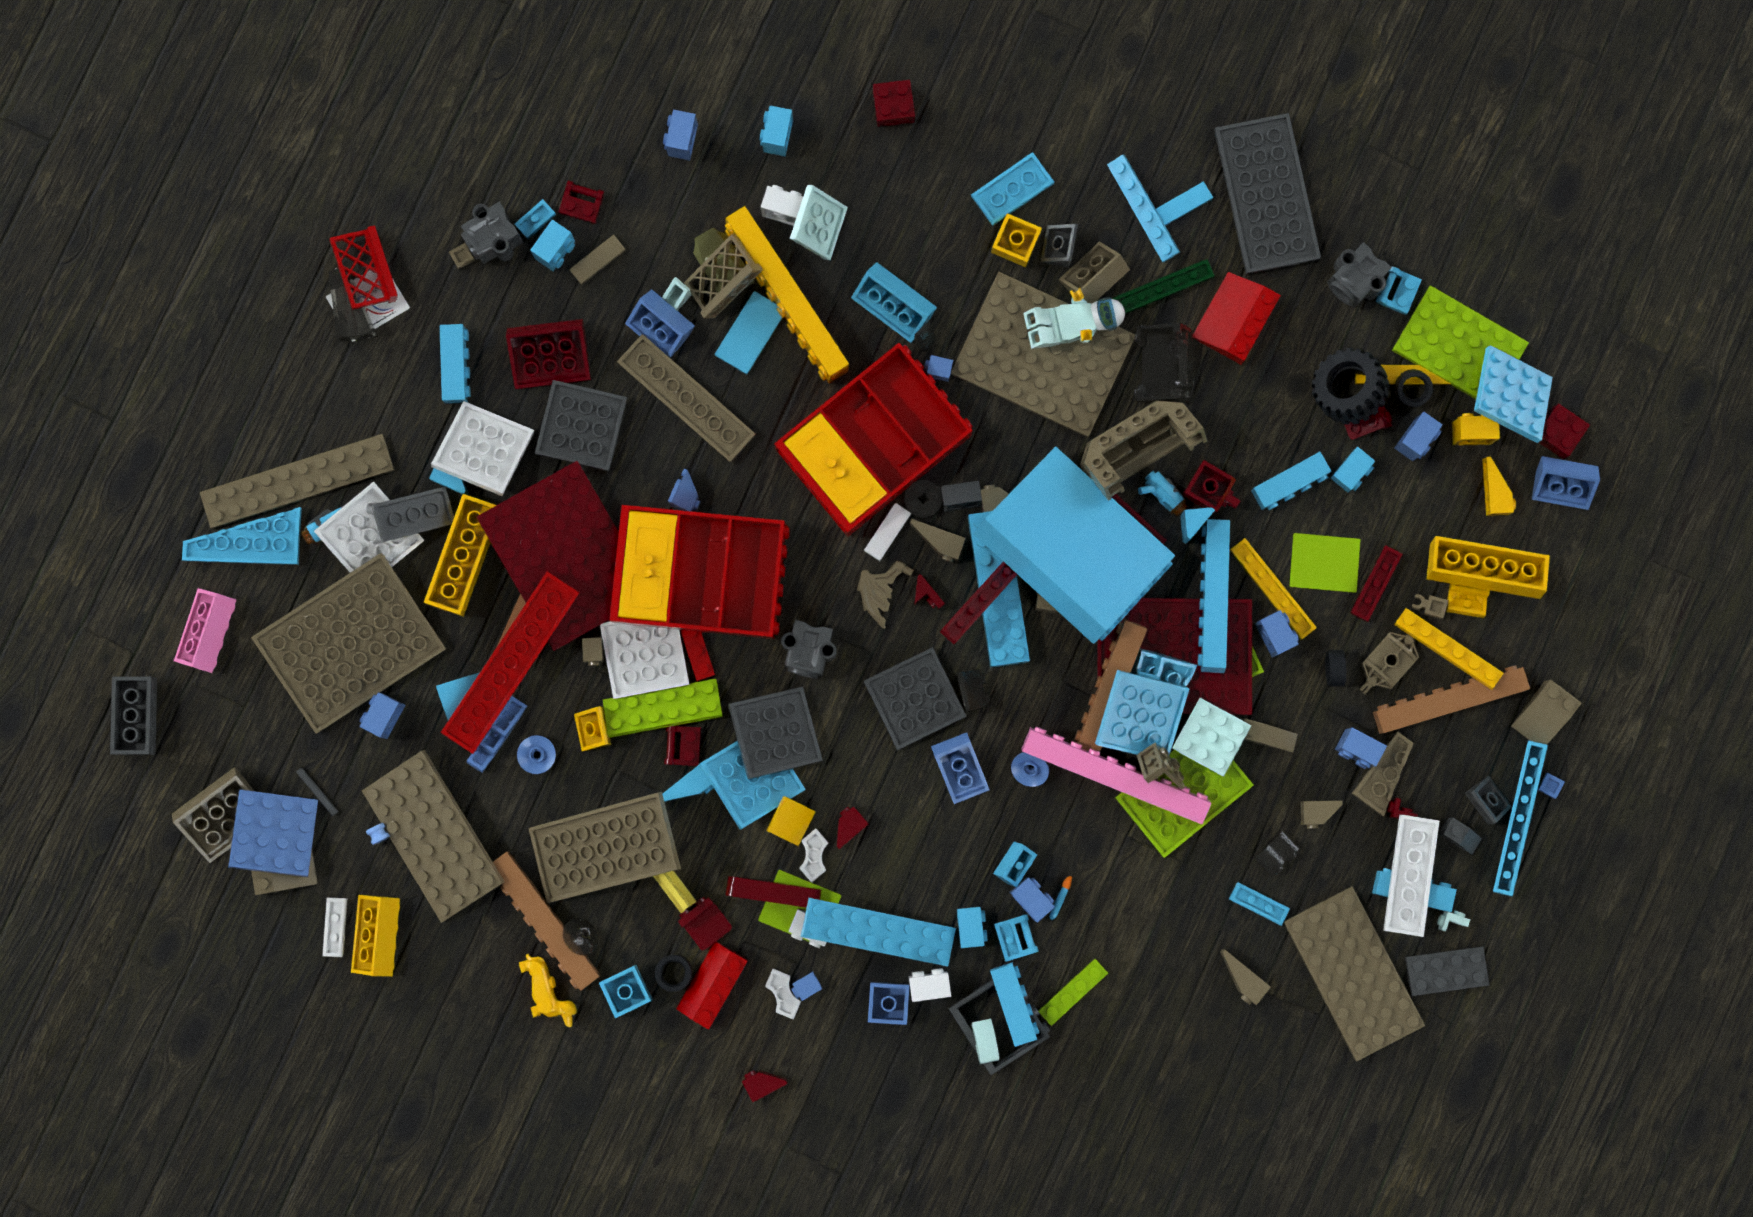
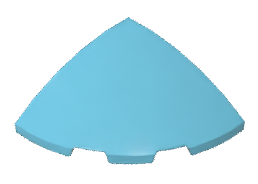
[1131,648,1197,687]
[436,673,479,720]

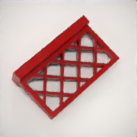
[329,225,398,310]

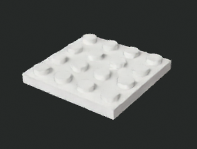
[431,401,534,496]
[314,481,424,573]
[600,621,689,699]

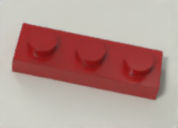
[680,630,715,681]

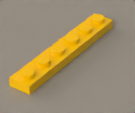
[1394,608,1504,690]

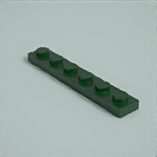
[1111,259,1215,314]

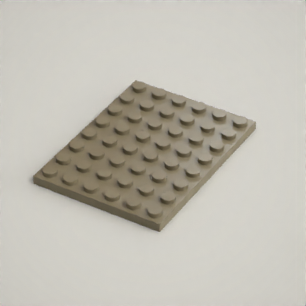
[950,272,1136,438]
[251,553,446,734]

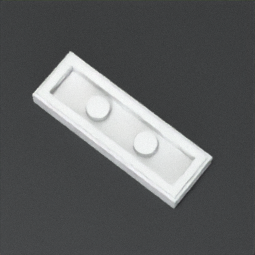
[864,503,911,561]
[323,898,347,957]

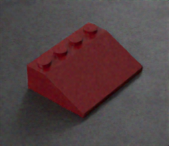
[506,319,591,389]

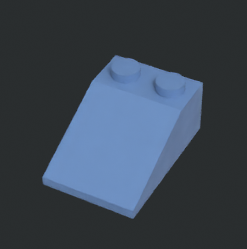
[931,732,990,804]

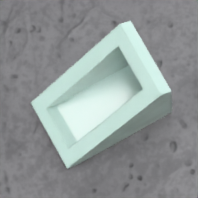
[662,277,692,311]

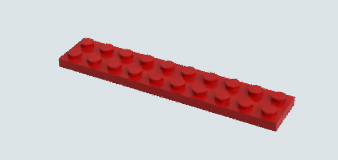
[440,571,580,754]

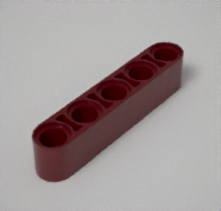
[725,876,822,908]

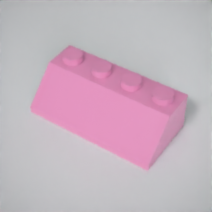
[174,588,236,673]

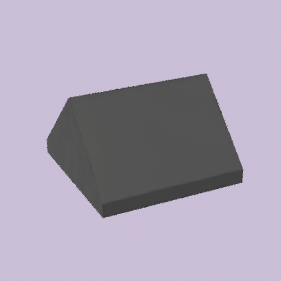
[1040,224,1078,268]
[1465,776,1512,824]

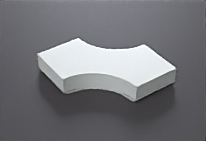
[799,829,828,883]
[765,968,801,1020]

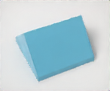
[1180,508,1215,544]

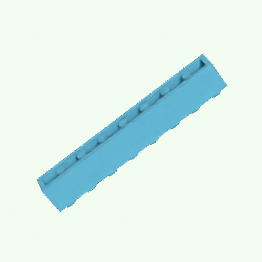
[1198,519,1230,673]
[1493,741,1548,897]

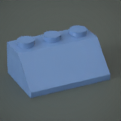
[625,290,695,358]
[1532,456,1600,510]

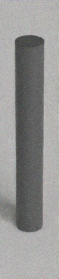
[296,767,339,816]

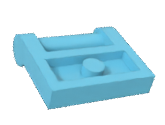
[1376,266,1422,315]
[994,914,1039,962]

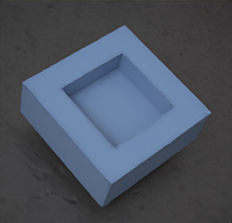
[1538,773,1565,799]

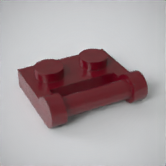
[558,180,605,224]
[664,726,701,766]

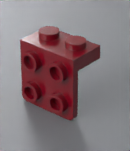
[1344,399,1392,440]
[678,897,732,950]

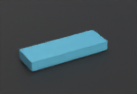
[1156,181,1213,226]
[1229,882,1290,926]

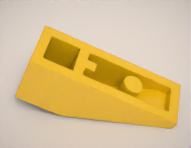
[1482,457,1516,516]

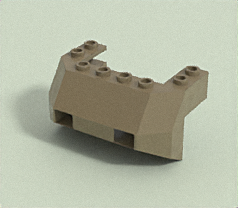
[1080,401,1207,501]

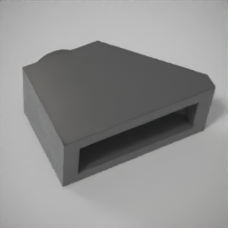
[1438,818,1482,855]

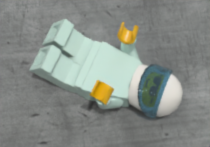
[1023,288,1125,349]

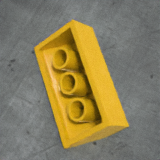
[351,895,400,977]

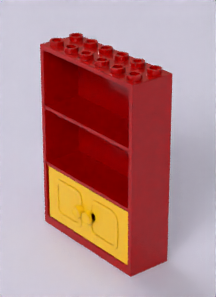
[774,343,973,537]
[609,505,789,639]

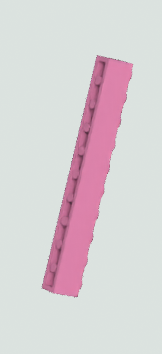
[1021,726,1211,824]

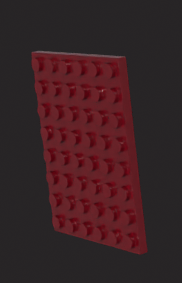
[476,460,619,651]
[1097,598,1252,715]

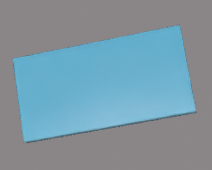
[971,152,1054,226]
[714,291,782,375]

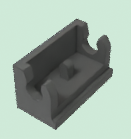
[941,481,982,512]

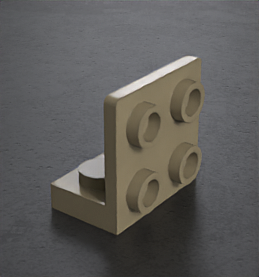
[1137,742,1185,790]

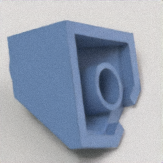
[668,469,701,512]

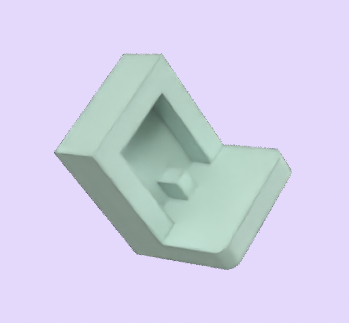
[1437,910,1470,931]

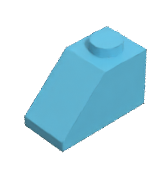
[429,468,468,495]

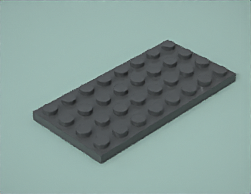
[1214,113,1321,275]

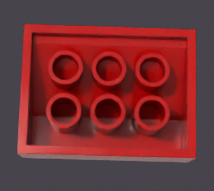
[1191,272,1281,365]

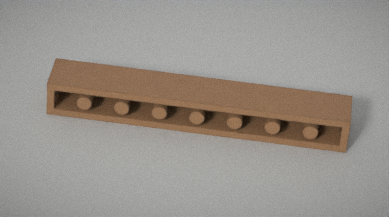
[1074,619,1147,752]
[1373,665,1530,734]
[493,852,601,991]

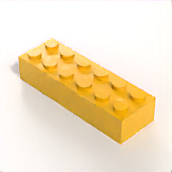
[424,494,496,617]
[1427,536,1550,599]

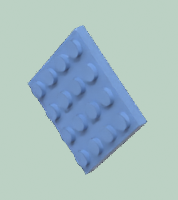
[228,790,318,877]

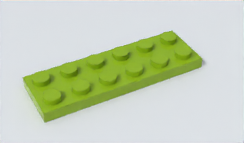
[603,679,723,738]

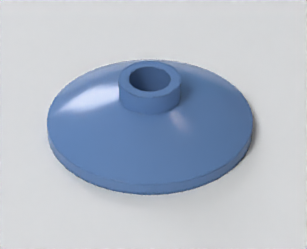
[517,735,556,774]
[1011,752,1049,787]

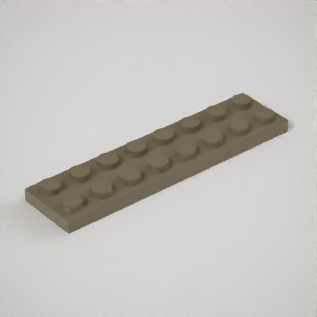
[617,334,756,463]

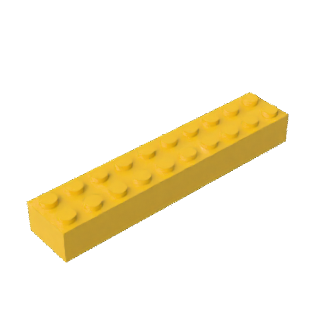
[725,206,849,384]

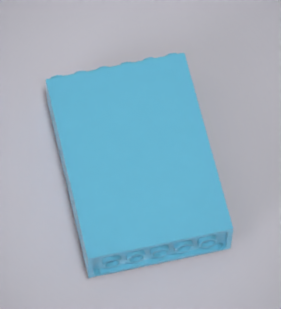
[974,446,1175,644]

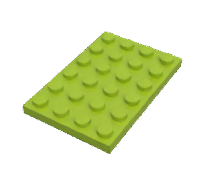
[1392,285,1529,399]
[1115,750,1253,858]

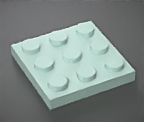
[790,185,848,260]
[1172,698,1251,777]

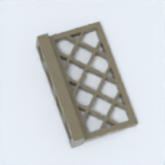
[684,234,763,318]

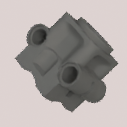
[461,201,524,264]
[1327,242,1392,308]
[781,620,837,679]

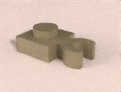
[1412,594,1449,620]

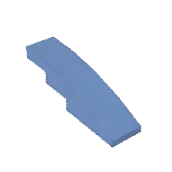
[466,696,527,773]

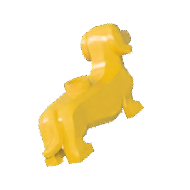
[519,954,577,1028]

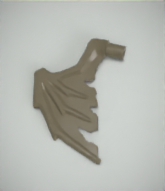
[857,561,914,629]

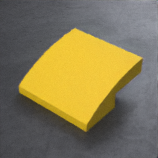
[1446,584,1490,618]
[766,796,816,846]

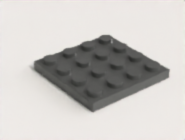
[535,380,628,472]
[864,647,966,750]
[728,687,823,779]

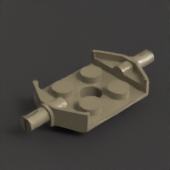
[1359,632,1419,695]

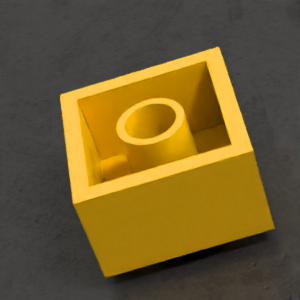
[991,213,1042,267]
[1452,413,1500,445]

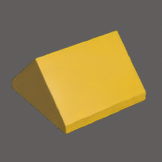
[574,706,611,751]

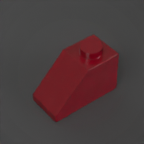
[837,806,868,849]
[742,1070,788,1102]

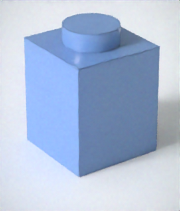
[924,355,953,382]
[791,971,822,1001]

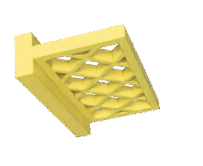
[653,871,697,913]

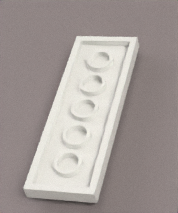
[1383,815,1439,937]

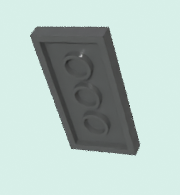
[371,487,454,543]
[1405,946,1489,996]

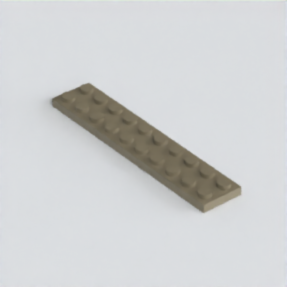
[200,434,395,529]

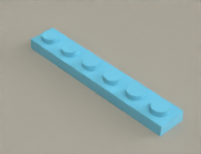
[1107,155,1180,262]

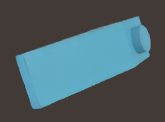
[663,765,714,802]

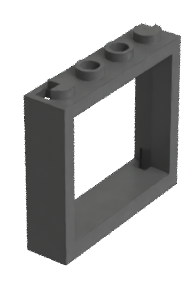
[948,979,1050,1075]

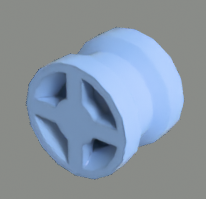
[366,823,390,845]

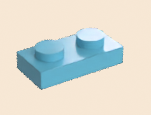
[515,199,556,239]

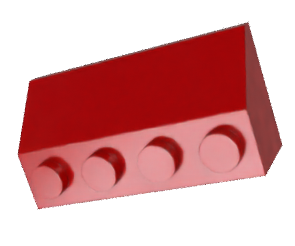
[676,942,748,1030]

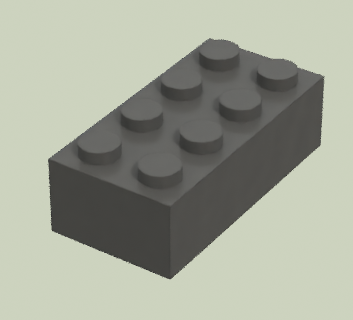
[110,677,157,755]

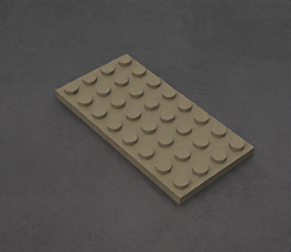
[362,750,505,923]
[528,792,681,903]
[1283,886,1425,1062]

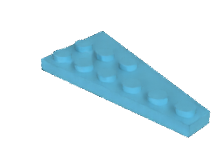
[182,507,302,565]

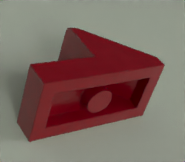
[914,574,945,610]

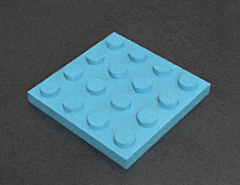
[1474,345,1553,443]
[1095,670,1190,755]
[699,741,806,830]

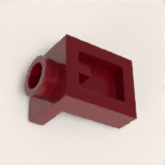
[1388,798,1418,819]

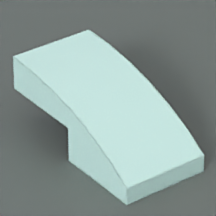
[972,1019,999,1064]

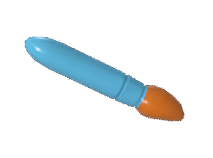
[1050,876,1072,920]

